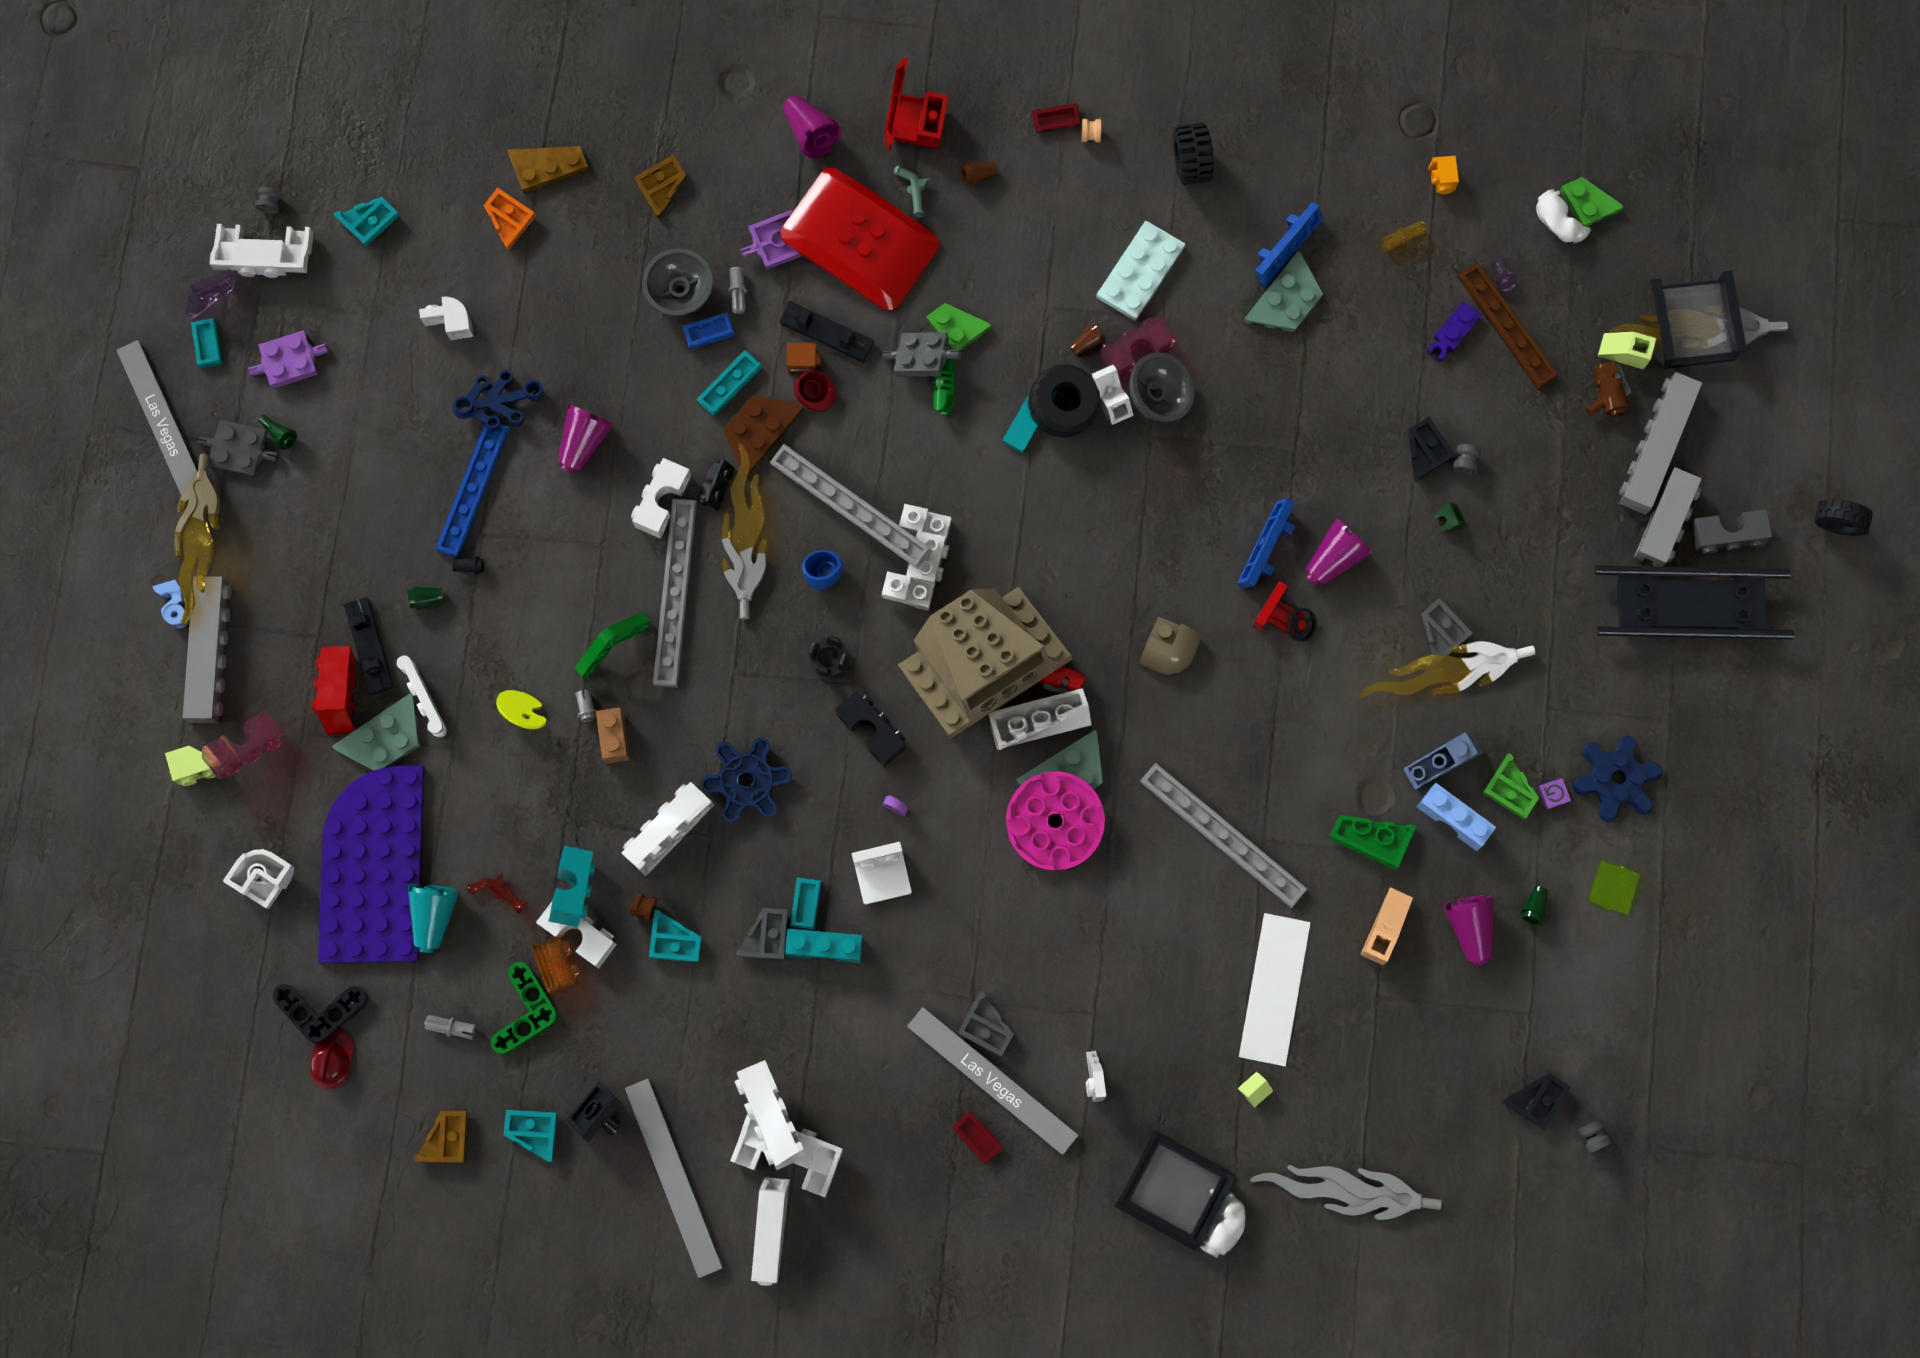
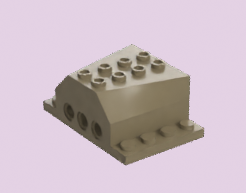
[898,587,1072,739]

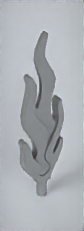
[1250,1165,1442,1220]

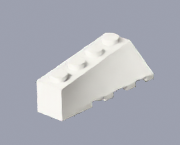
[988,688,1091,750]

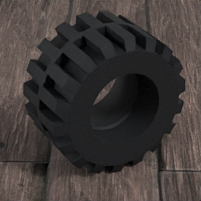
[1173,122,1214,185]

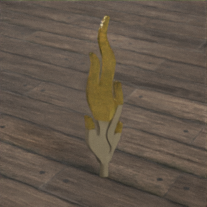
[174,454,220,625]

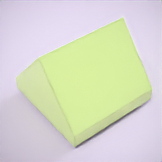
[1238,1072,1273,1108]

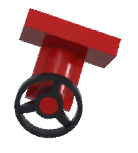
[1253,581,1317,642]

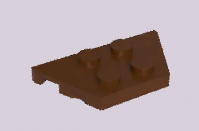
[723,395,804,478]

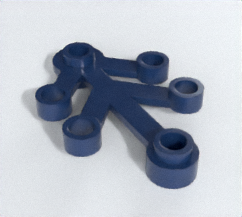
[452,370,544,432]

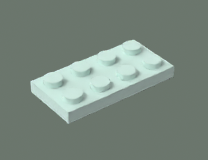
[1096,220,1185,321]

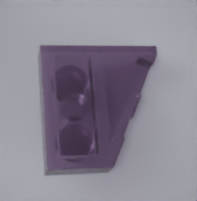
[185,269,235,320]

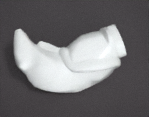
[1536,189,1591,244]
[1200,1189,1245,1258]

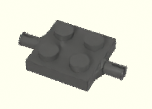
[882,332,962,377]
[198,420,279,477]

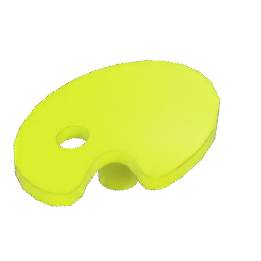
[496,690,546,729]

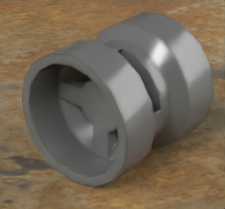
[1453,444,1481,475]
[1578,1119,1612,1153]

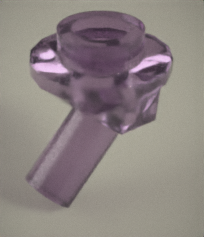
[1494,258,1518,292]

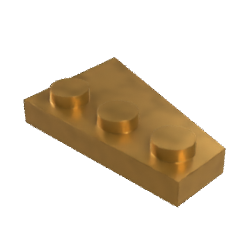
[507,146,589,193]

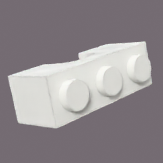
[631,458,692,539]
[536,902,617,969]

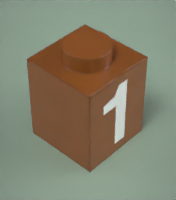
[787,343,821,374]

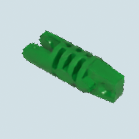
[933,359,955,417]

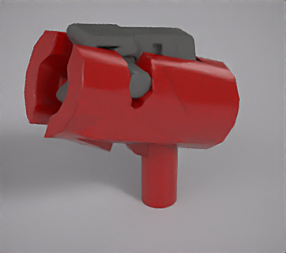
[1038,666,1086,694]

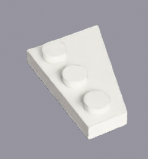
[1086,1051,1106,1102]

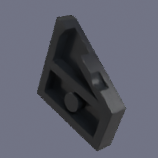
[1408,417,1455,481]
[1502,1073,1571,1130]

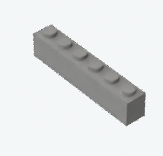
[1619,372,1702,515]
[183,576,232,723]

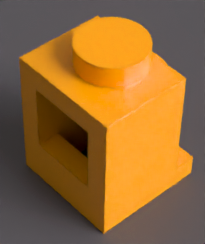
[1428,156,1459,194]

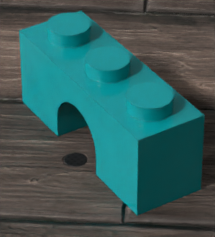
[548,846,596,927]
[785,929,863,963]

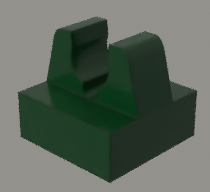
[1434,503,1467,531]

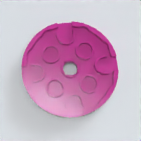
[1006,771,1105,870]

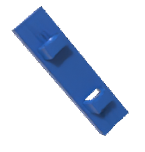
[1255,202,1323,288]
[1237,498,1295,588]

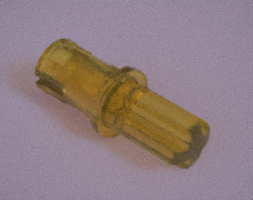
[1380,221,1427,252]

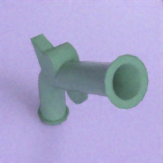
[894,165,929,218]

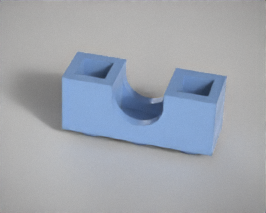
[1417,783,1496,851]

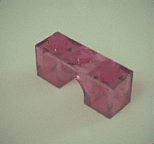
[1099,315,1176,378]
[202,710,283,780]

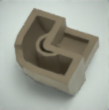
[1139,617,1202,675]

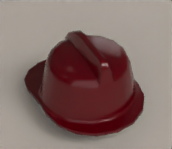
[310,1030,354,1090]

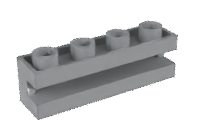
[1634,467,1702,567]

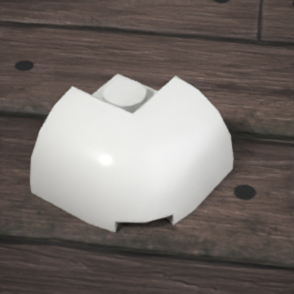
[223,849,294,909]

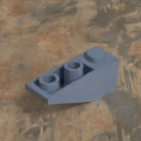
[1403,731,1484,790]

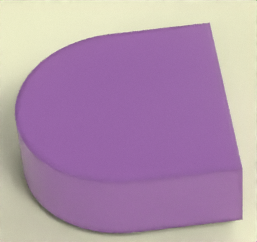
[883,795,909,817]

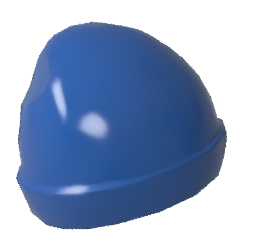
[802,550,844,590]

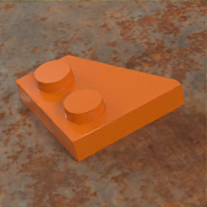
[484,188,536,250]

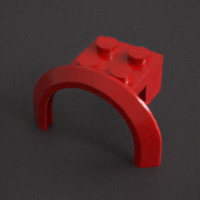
[883,57,948,152]

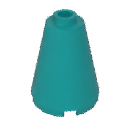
[408,884,459,953]

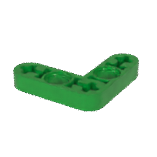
[574,612,652,679]
[491,962,558,1055]

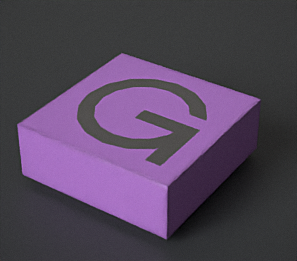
[1538,778,1571,810]

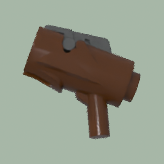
[1585,361,1631,417]

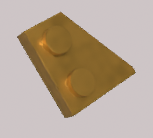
[415,1111,468,1163]

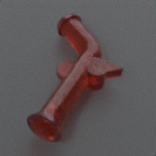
[467,872,528,914]

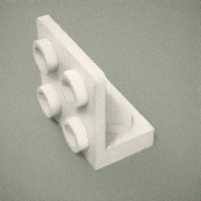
[852,842,912,905]

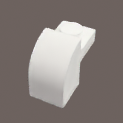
[419,297,474,340]
[1092,365,1134,425]

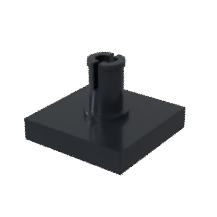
[566,1081,622,1142]

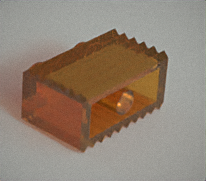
[531,936,581,995]

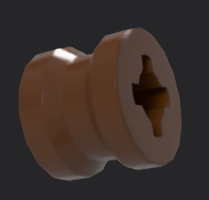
[630,892,658,921]

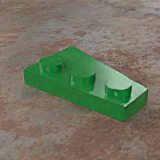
[1329,815,1417,870]

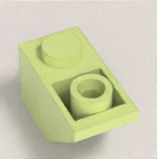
[1598,332,1656,369]
[165,746,227,786]

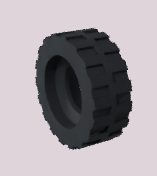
[1814,499,1873,536]

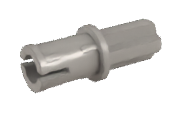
[728,267,747,314]
[425,1015,476,1040]

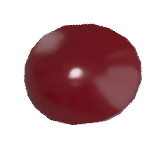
[793,370,836,412]

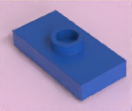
[682,312,735,350]

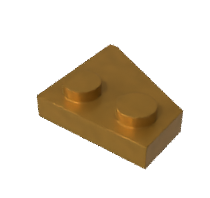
[634,155,686,218]

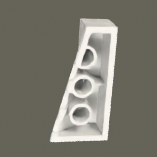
[622,782,714,877]
[734,1060,805,1170]

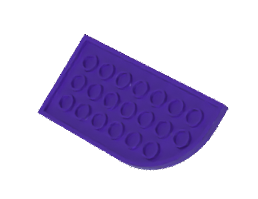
[318,765,425,964]

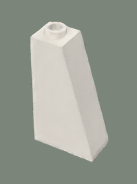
[751,1177,790,1286]

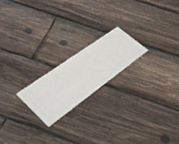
[1239,913,1311,1066]

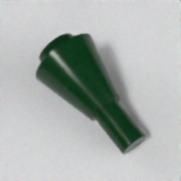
[259,415,297,450]

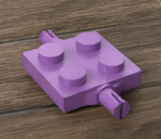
[740,210,802,270]
[248,330,329,389]

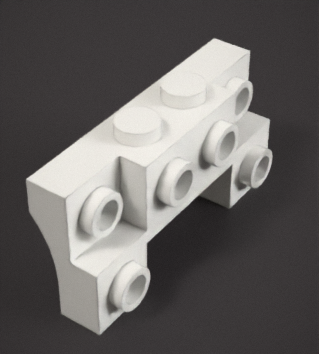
[210,224,313,278]
[882,504,952,611]
[730,1114,843,1198]

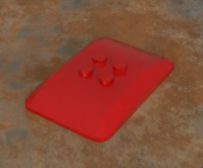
[780,168,939,311]

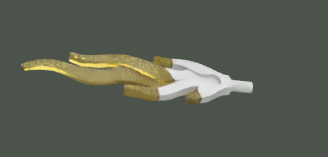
[1359,641,1535,698]

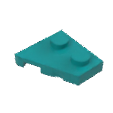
[333,197,400,247]
[649,910,702,963]
[504,1110,558,1162]

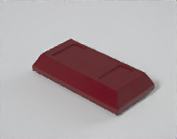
[1032,103,1081,133]
[951,1110,1004,1165]

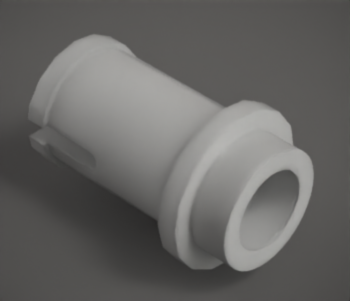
[575,690,597,722]

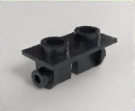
[698,458,735,511]

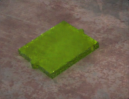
[1588,860,1640,915]

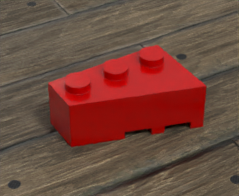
[312,646,356,735]

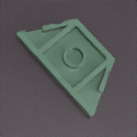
[1244,251,1323,332]
[332,693,420,771]
[1016,730,1103,789]

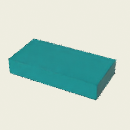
[191,318,223,368]
[790,877,822,930]

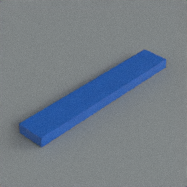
[435,422,510,557]

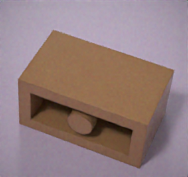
[596,707,630,764]

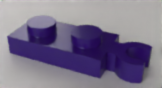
[1427,301,1482,362]

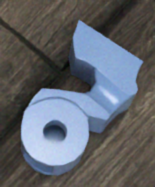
[152,579,190,628]

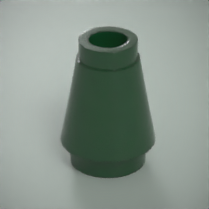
[407,587,444,610]
[1521,886,1548,925]

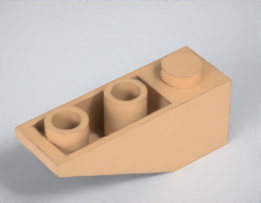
[1360,887,1413,965]

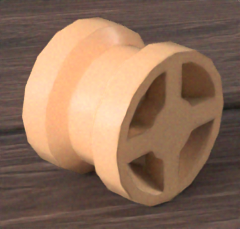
[1082,119,1101,143]

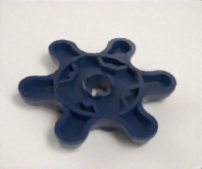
[1573,735,1662,822]
[701,737,792,822]

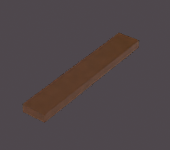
[1457,263,1559,390]

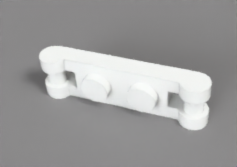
[397,656,447,738]

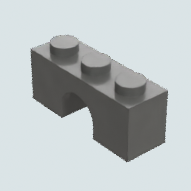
[1689,509,1772,555]

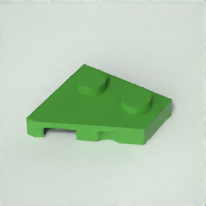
[1560,177,1623,227]
[926,303,991,350]
[1483,753,1539,820]

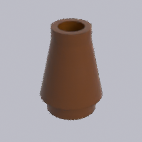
[961,161,997,186]
[1070,324,1105,357]

